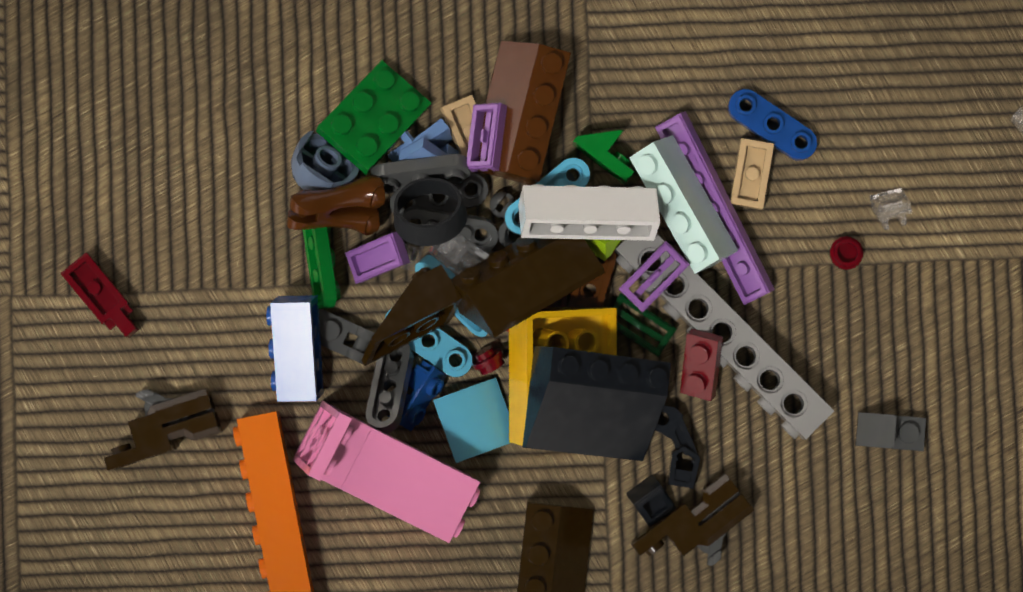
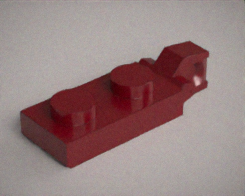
[61,252,139,338]

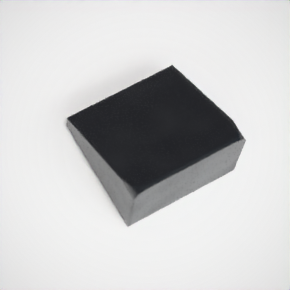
[626,475,676,527]

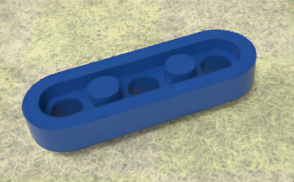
[728,89,817,161]

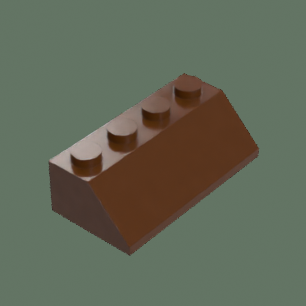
[477,41,571,185]

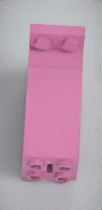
[292,401,480,543]

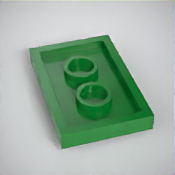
[316,60,432,175]

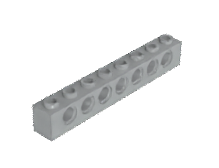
[615,234,834,440]

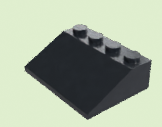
[522,346,671,461]

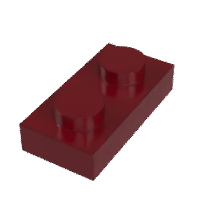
[680,328,723,401]

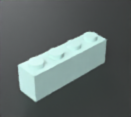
[629,135,738,274]

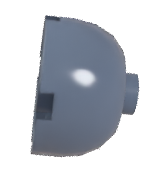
[290,131,359,190]

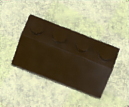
[451,237,605,338]
[517,502,593,592]

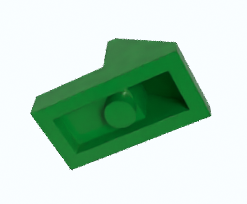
[572,130,634,185]

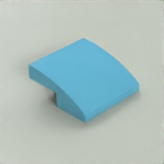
[433,378,510,463]

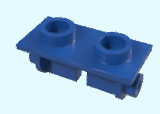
[387,360,447,431]

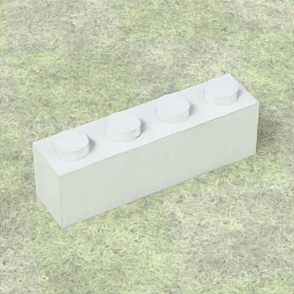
[518,184,660,241]

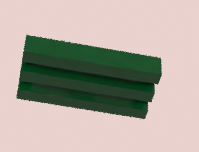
[612,293,676,357]

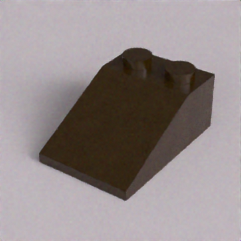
[361,265,462,366]

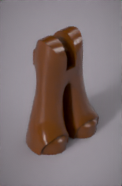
[286,175,385,236]

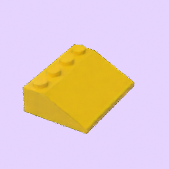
[509,307,617,446]

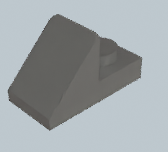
[855,412,926,451]

